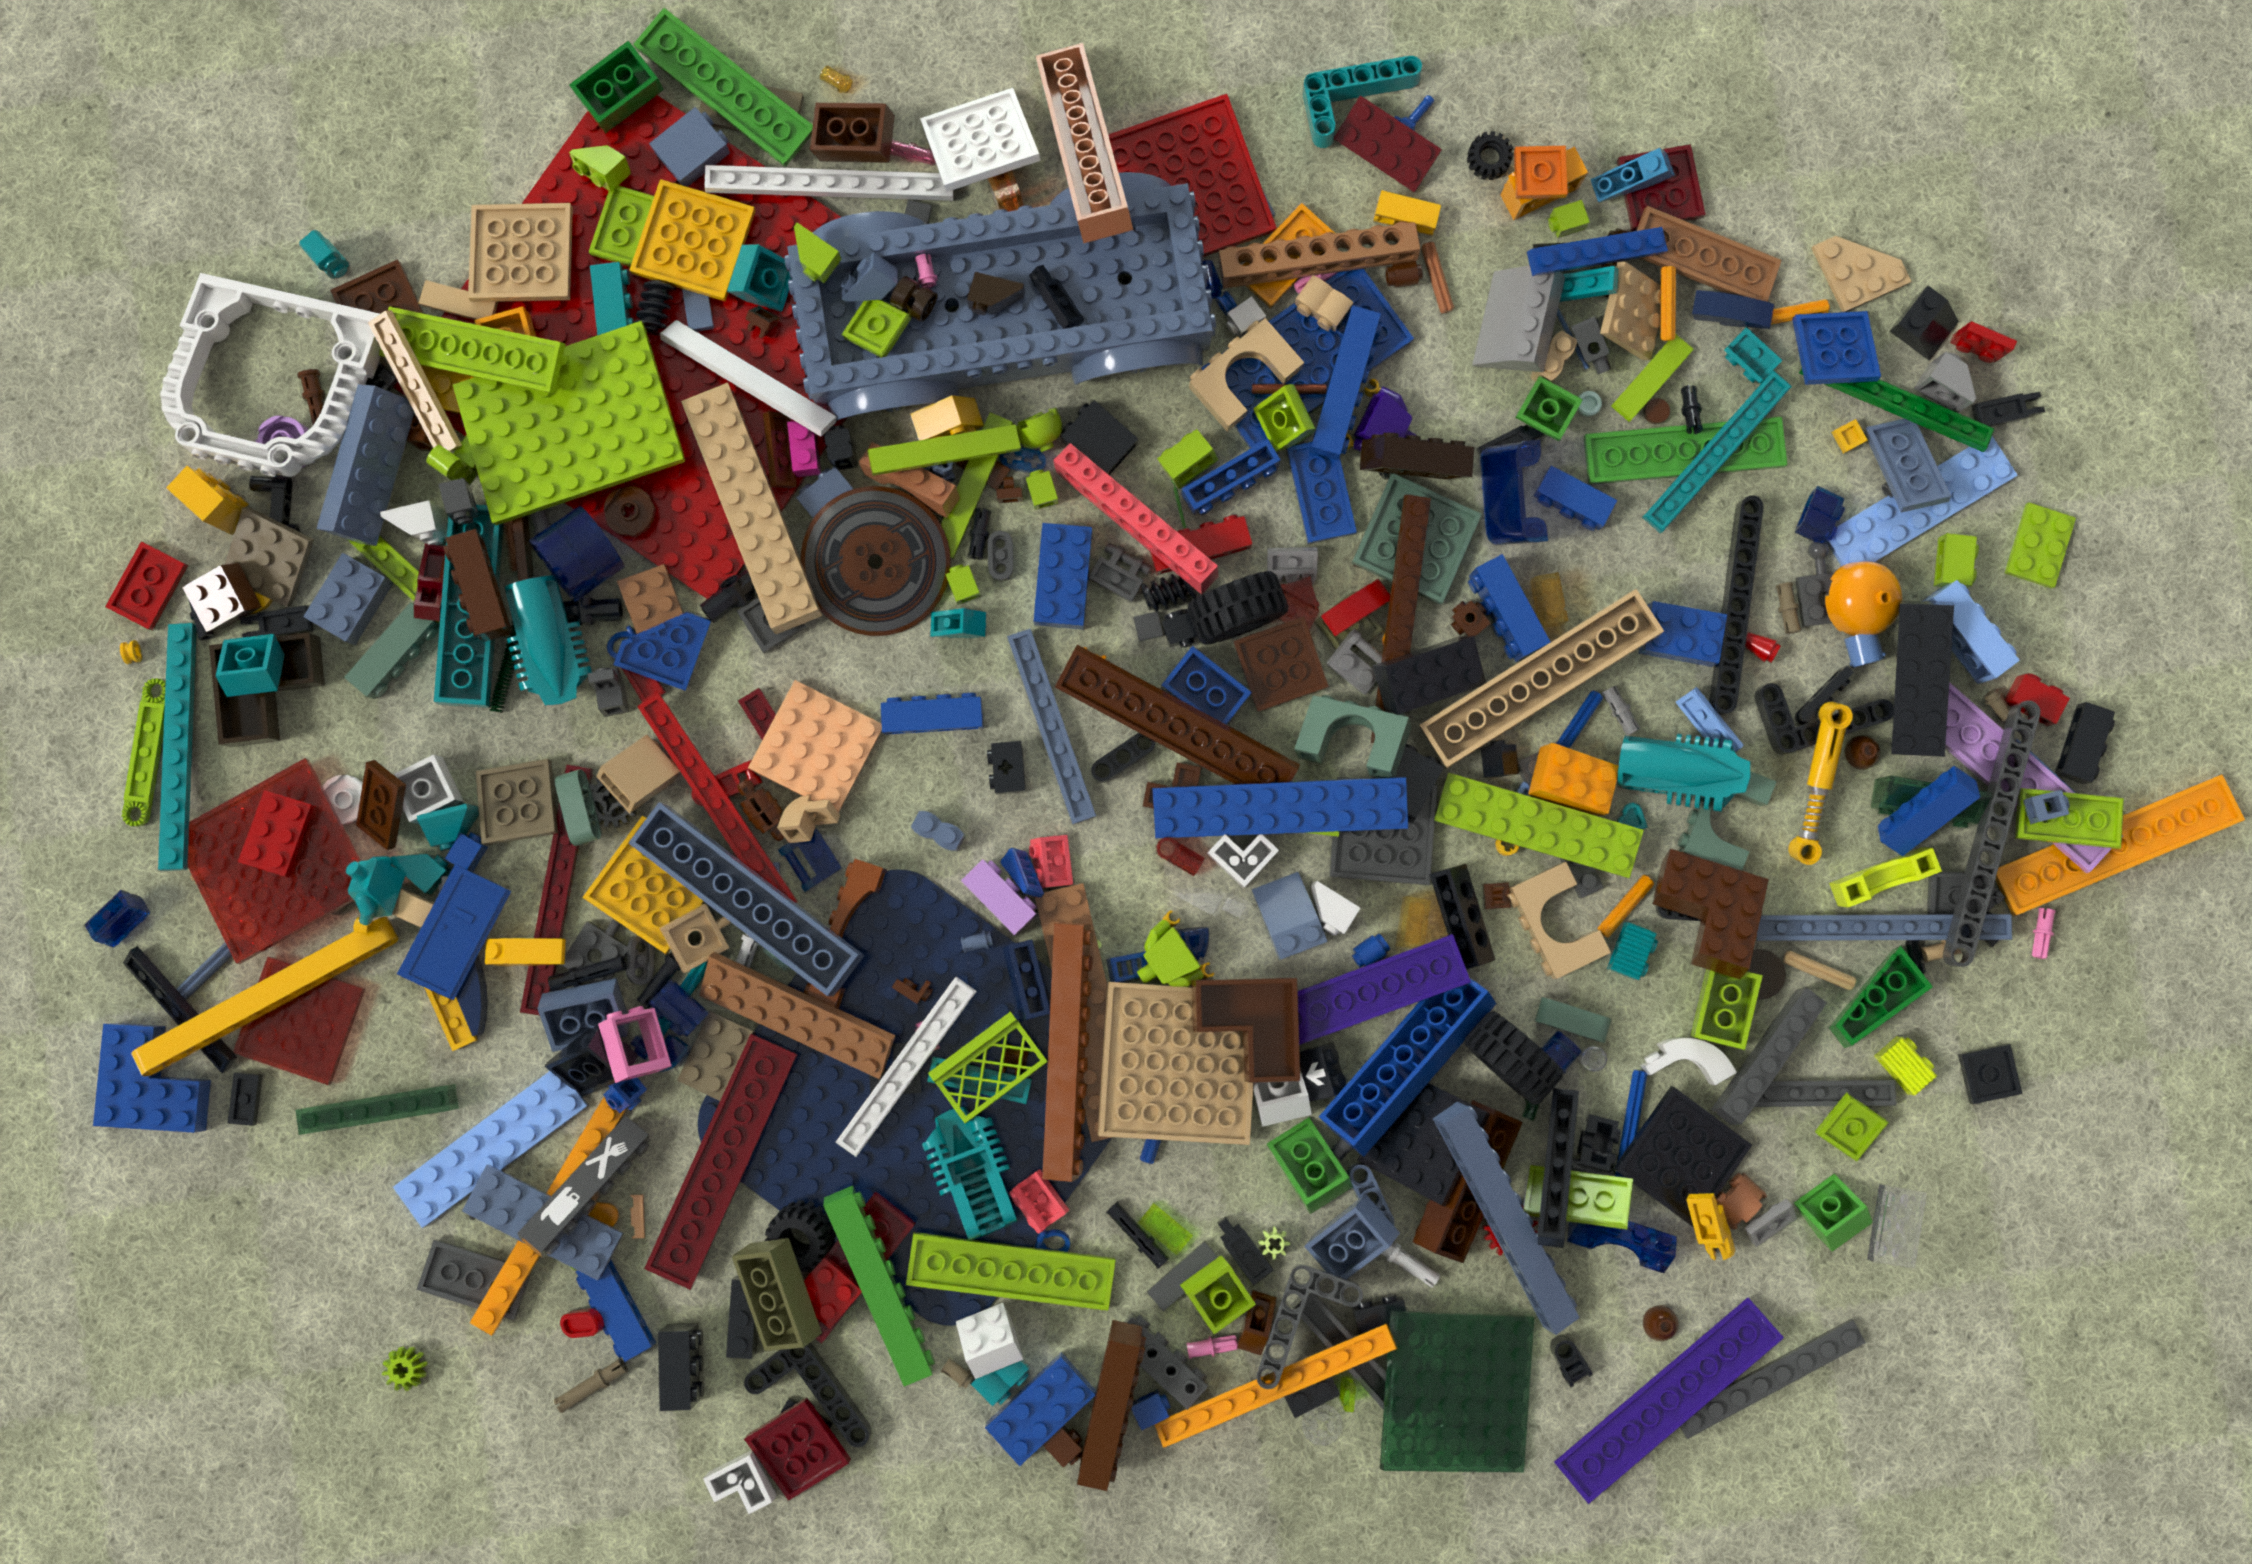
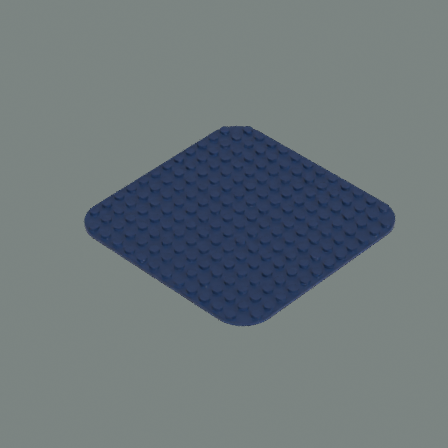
[698,869,1113,1326]

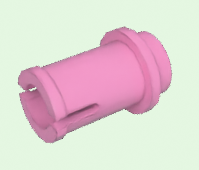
[915,254,938,288]

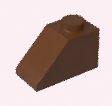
[1237,1290,1277,1355]

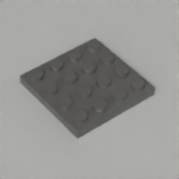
[1329,777,1437,885]

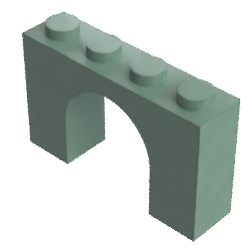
[1294,695,1412,778]
[1678,771,1776,871]

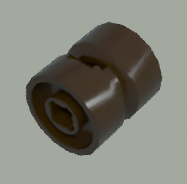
[890,276,938,322]

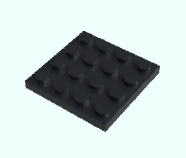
[1357,1083,1490,1207]
[1613,1086,1752,1227]

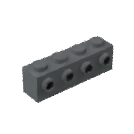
[1124,1313,1208,1410]

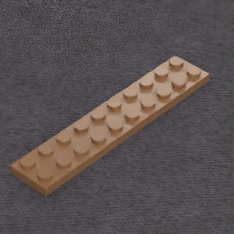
[1035,883,1112,1142]

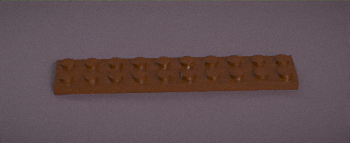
[1055,645,1300,784]

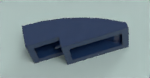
[1692,290,1775,329]
[456,955,488,1036]

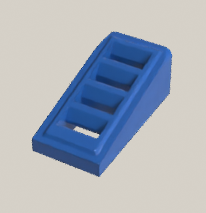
[1000,848,1044,898]
[1106,952,1147,983]

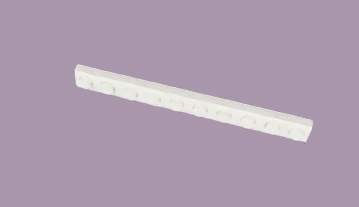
[705,165,953,201]

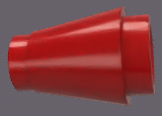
[1745,632,1781,663]

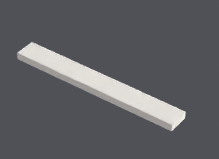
[660,320,837,436]
[836,976,976,1157]

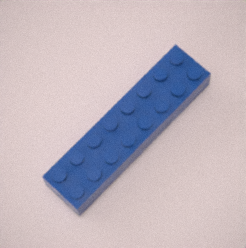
[1319,978,1497,1157]

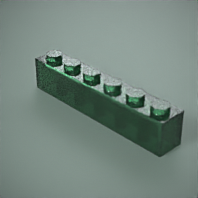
[295,1084,459,1135]

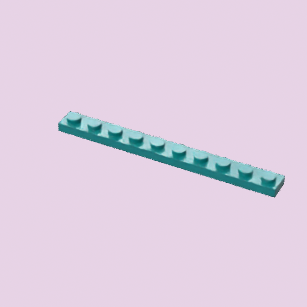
[158,623,197,871]

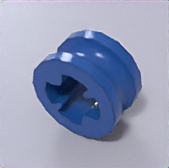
[1215,291,1237,316]

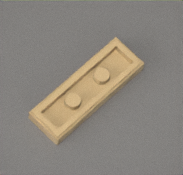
[419,280,499,320]

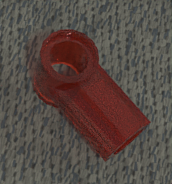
[1155,837,1205,877]

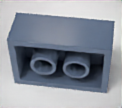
[303,553,393,645]
[537,978,630,1052]
[1304,1194,1400,1279]

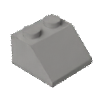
[1914,352,1976,413]

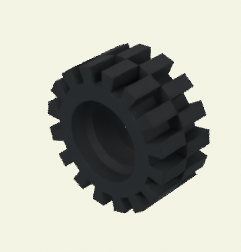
[1467,131,1514,180]

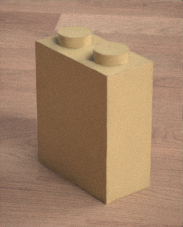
[596,735,680,814]

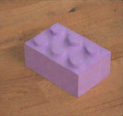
[961,859,1038,936]

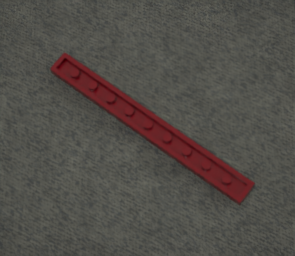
[520,764,593,1016]

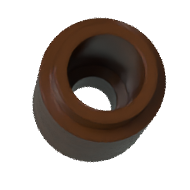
[1385,261,1423,288]

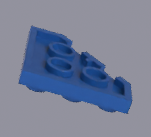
[613,611,711,691]

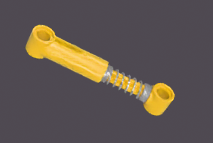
[1788,702,1853,865]

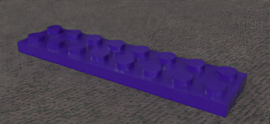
[1298,934,1471,1045]

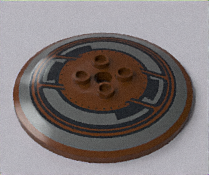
[801,486,951,636]

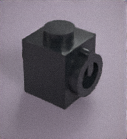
[1162,609,1198,648]

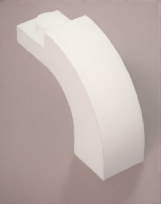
[1640,1037,1737,1085]

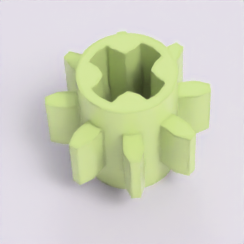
[1258,1226,1290,1260]

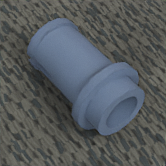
[961,930,994,953]

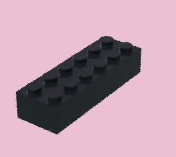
[1891,601,1954,757]

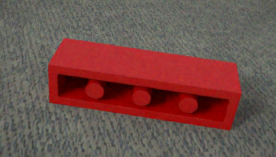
[1149,514,1252,575]

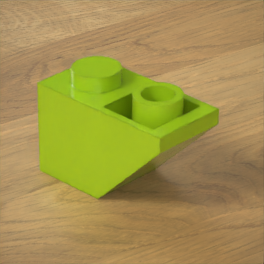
[569,145,631,192]

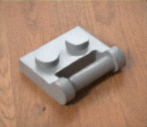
[1326,629,1382,695]

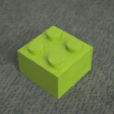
[1180,1255,1256,1335]

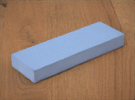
[1675,687,1744,752]

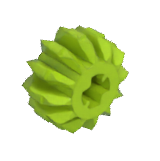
[381,1346,428,1391]

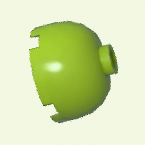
[1016,407,1062,452]

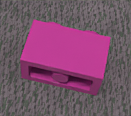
[787,421,821,477]

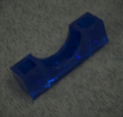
[1567,1221,1677,1273]

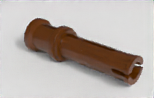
[297,369,325,425]

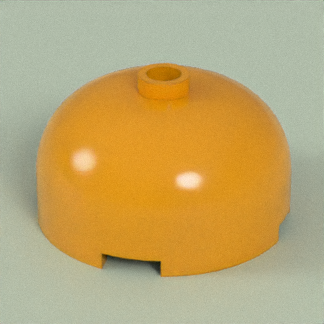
[1825,561,1902,636]

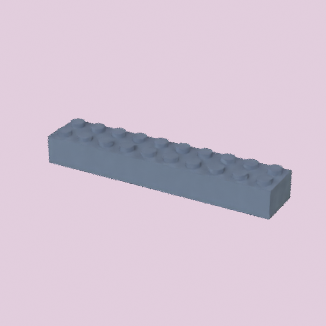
[629,802,864,997]

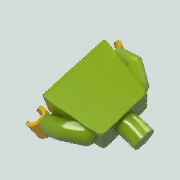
[1137,910,1215,987]

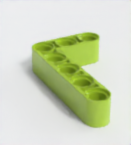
[426,435,478,485]

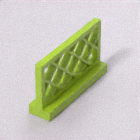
[928,1011,1048,1124]

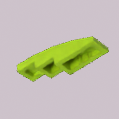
[1611,333,1694,422]

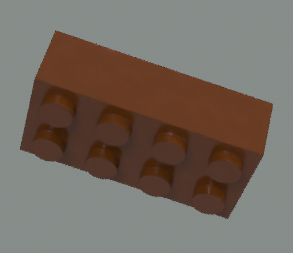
[443,529,513,642]

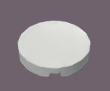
[318,775,363,825]

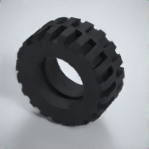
[1187,571,1289,645]
[1465,1011,1563,1105]

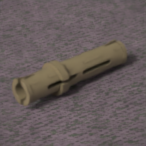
[554,1358,628,1413]

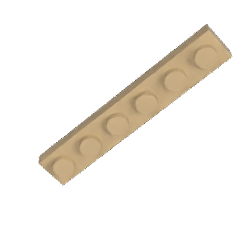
[368,310,462,453]

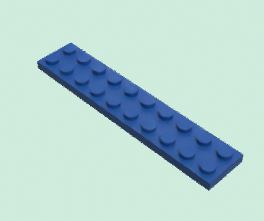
[1153,777,1409,838]

